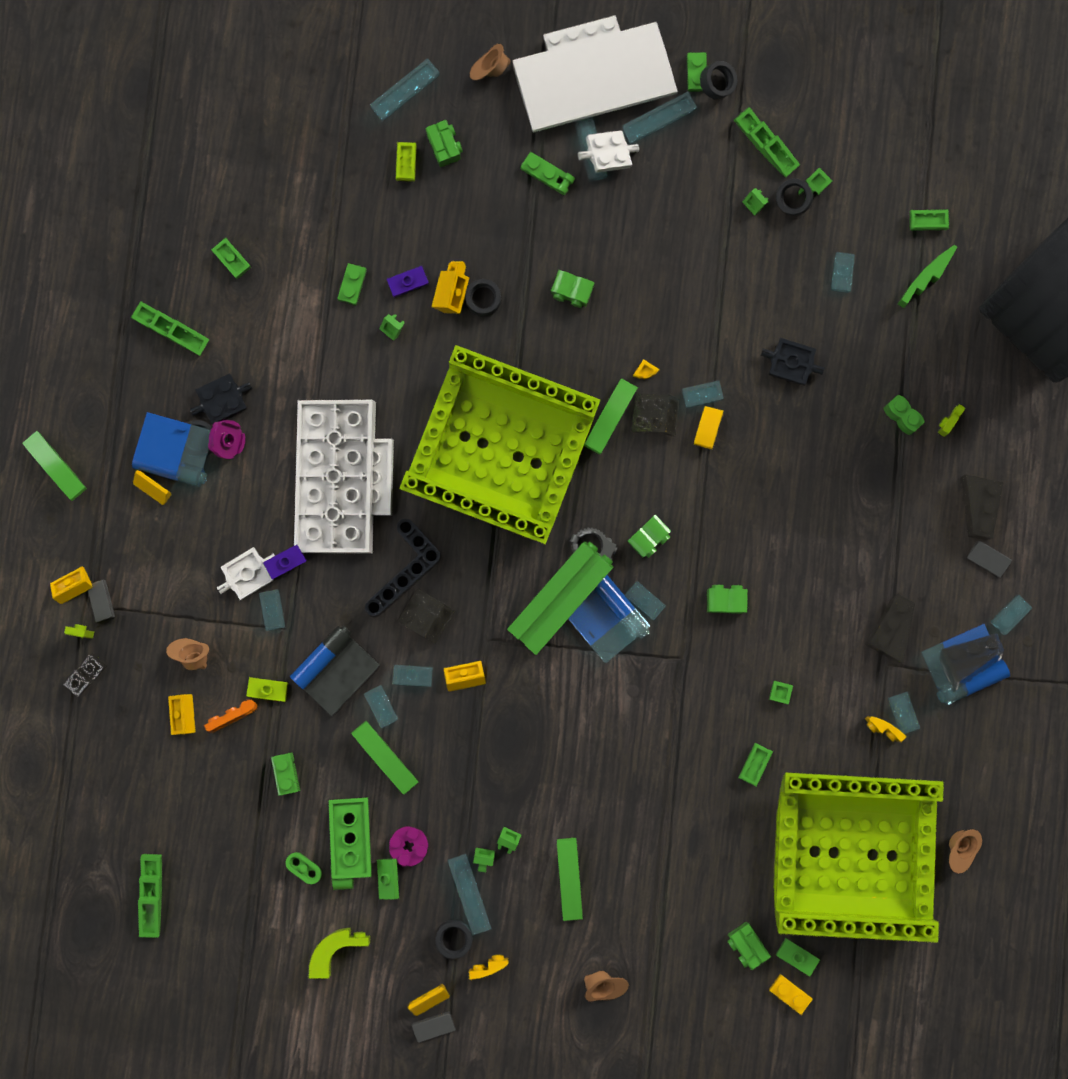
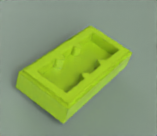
[396,142,416,181]
[64,624,94,639]
[246,677,288,702]

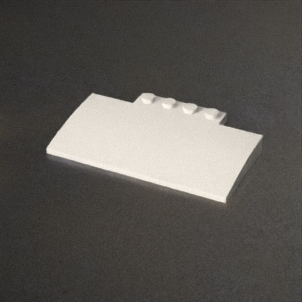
[512,16,677,132]
[294,400,394,554]

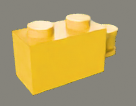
[432,261,469,314]

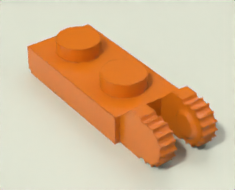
[204,699,258,733]

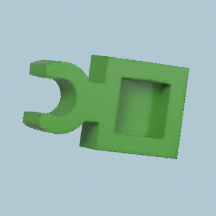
[798,168,832,200]

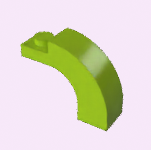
[309,928,370,978]

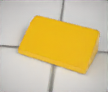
[133,470,172,505]
[50,566,92,604]
[443,661,486,691]
[168,694,195,735]
[408,984,450,1016]

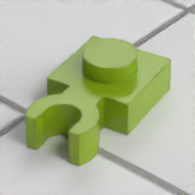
[938,404,965,437]

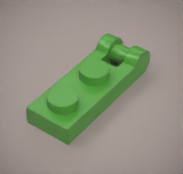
[521,152,575,195]

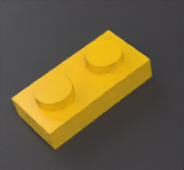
[769,974,813,1015]

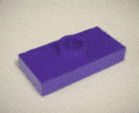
[387,266,429,298]
[262,544,306,579]

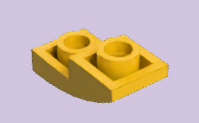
[694,406,723,449]
[865,716,906,742]
[469,955,508,979]

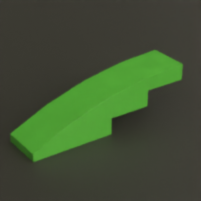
[734,107,800,177]
[898,245,957,308]
[131,301,209,356]
[584,379,638,455]
[23,431,87,501]
[351,721,418,795]
[557,838,583,921]
[138,854,162,937]

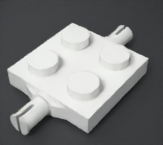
[578,130,639,173]
[217,547,275,600]

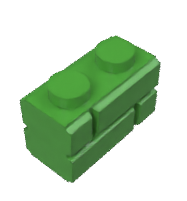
[425,120,463,167]
[271,752,300,796]
[727,922,771,970]

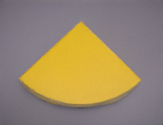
[633,359,659,379]

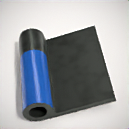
[290,625,380,717]

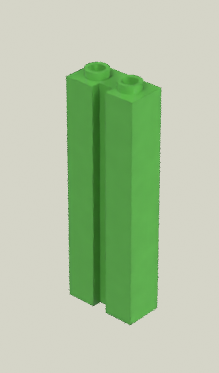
[507,542,614,655]

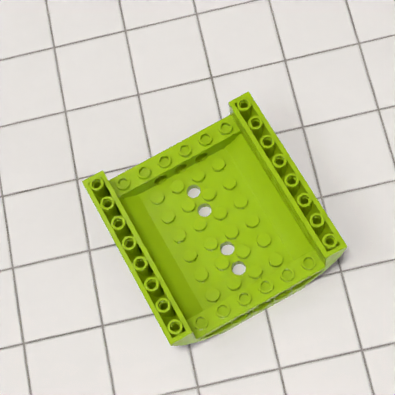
[399,345,600,544]
[773,773,943,942]

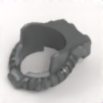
[570,528,617,560]

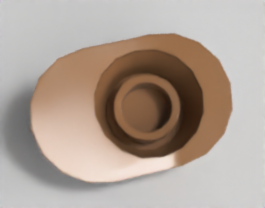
[470,44,511,80]
[166,638,210,670]
[949,829,982,873]
[584,971,629,1001]

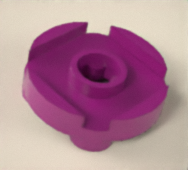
[208,420,245,459]
[389,826,428,866]

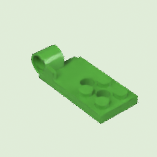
[329,798,371,890]

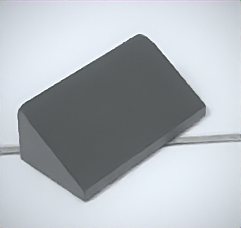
[967,541,1012,578]
[88,580,115,623]
[412,1011,456,1043]

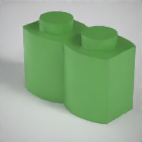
[551,270,594,308]
[884,395,924,435]
[627,515,671,558]
[707,585,747,614]

